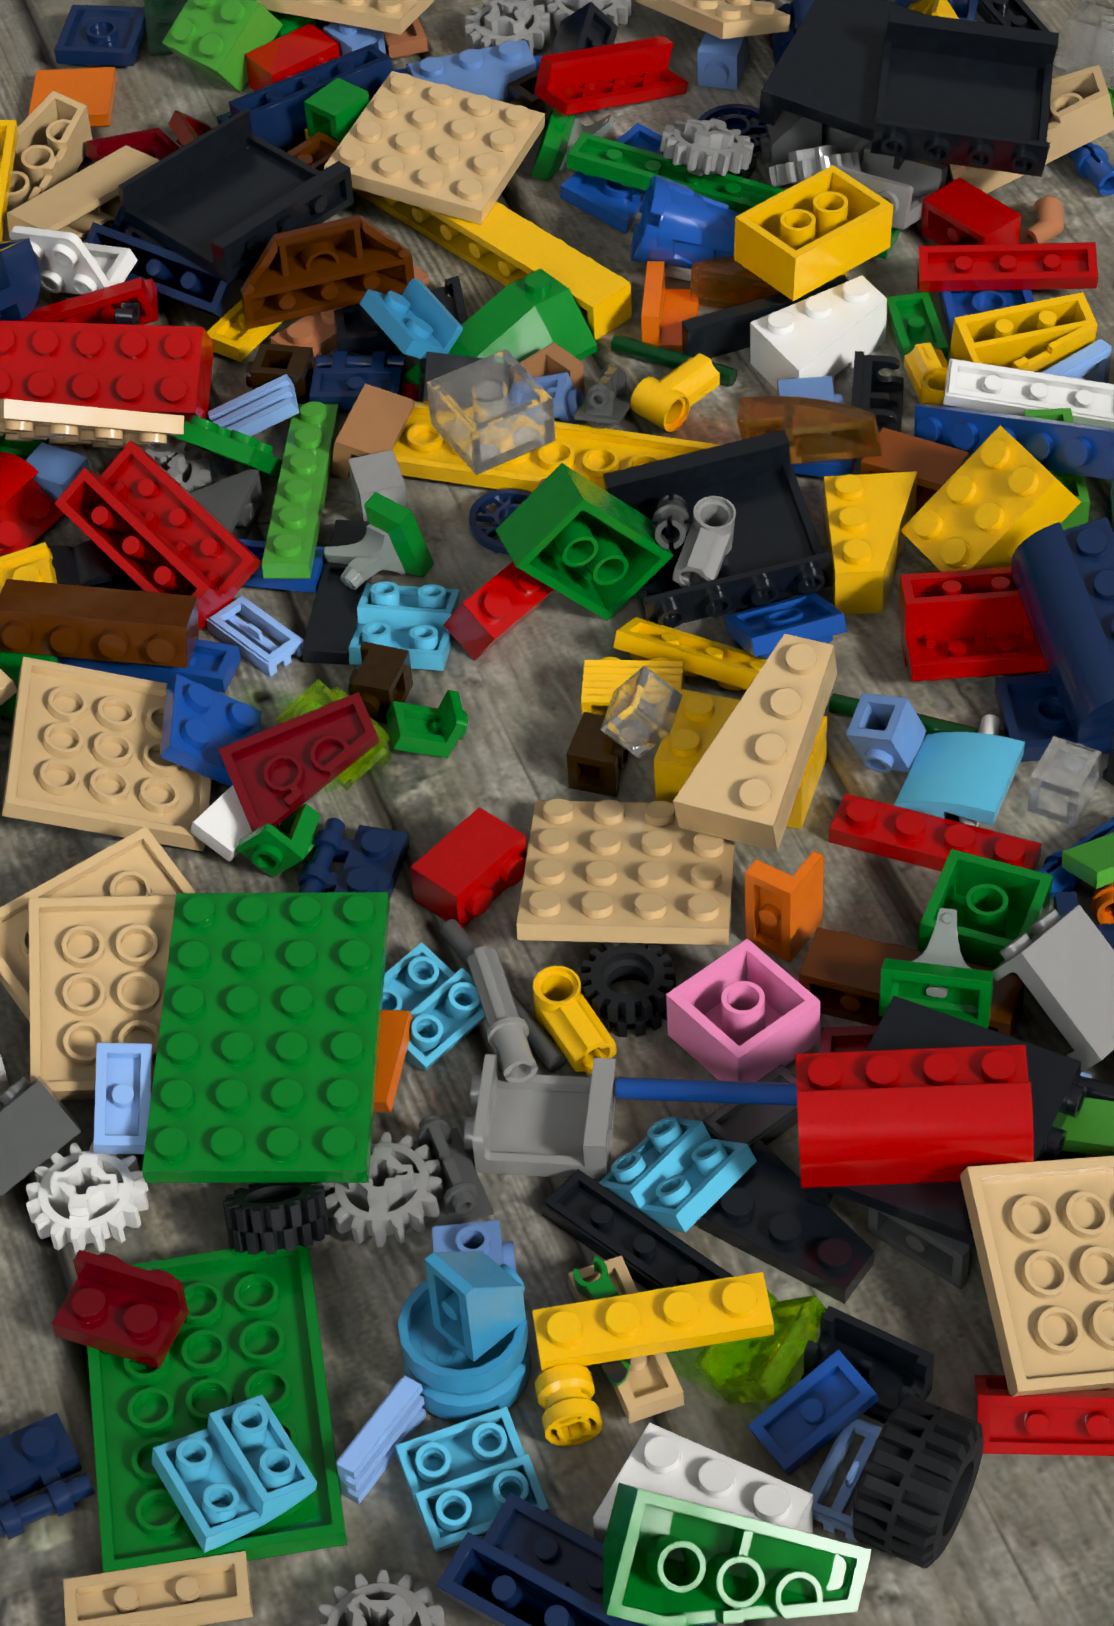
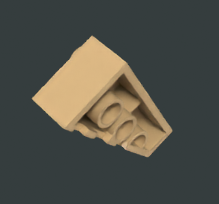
[948,65,1114,194]
[2,91,92,241]
[7,145,160,304]
[673,634,837,852]

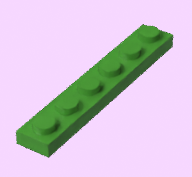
[262,401,340,579]

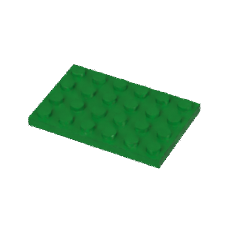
[142,892,390,1183]
[87,1245,348,1573]

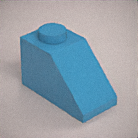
[424,1251,526,1362]

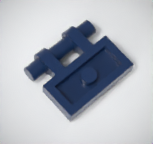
[309,350,406,411]
[298,818,410,901]
[0,1413,95,1540]

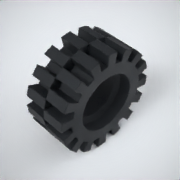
[579,942,676,1037]
[223,1183,330,1255]

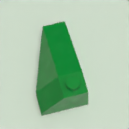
[405,268,597,391]
[603,1483,872,1626]

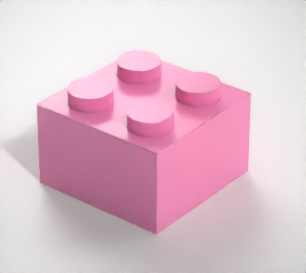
[666,939,820,1082]

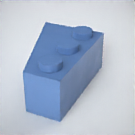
[408,40,537,103]

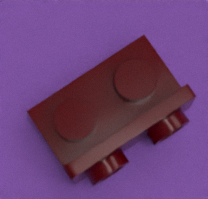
[52,1250,189,1368]

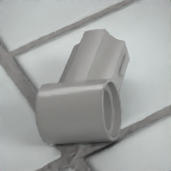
[673,496,736,588]

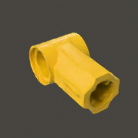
[904,342,960,408]
[630,353,720,432]
[533,966,617,1075]

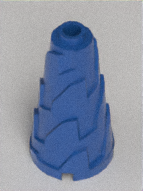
[630,175,755,277]

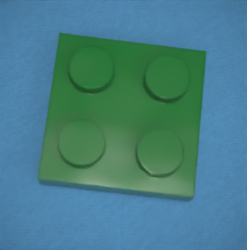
[172,415,283,478]

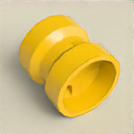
[534,1363,603,1447]

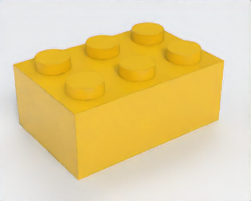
[734,165,893,301]
[900,425,1081,572]
[654,689,827,829]

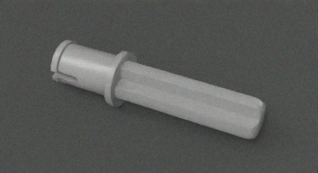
[467,945,538,1083]

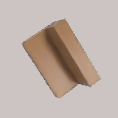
[330,384,415,479]

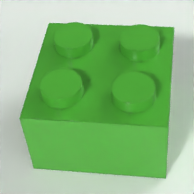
[162,0,283,92]

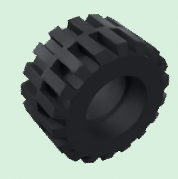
[852,1395,984,1569]

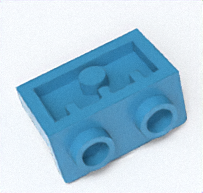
[359,278,463,359]

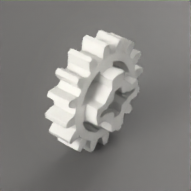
[26,1141,149,1254]

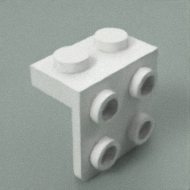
[9,226,138,295]

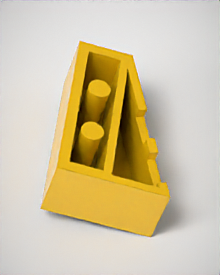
[949,292,1098,373]
[823,471,918,615]

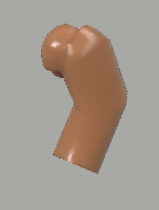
[1022,195,1064,244]

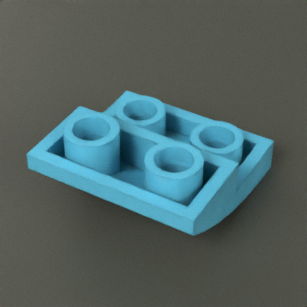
[348,581,460,671]
[894,732,1025,826]
[382,942,486,1072]
[599,1116,757,1233]
[151,1395,317,1553]
[395,1407,549,1553]

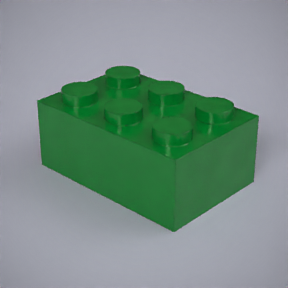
[495,463,674,621]

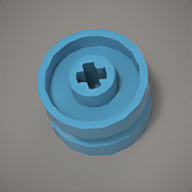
[398,1280,532,1422]

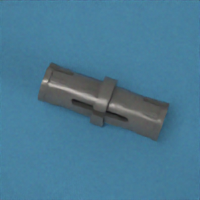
[652,494,690,549]

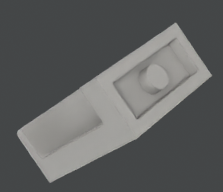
[836,145,949,230]
[992,904,1114,1072]
[464,1054,617,1180]

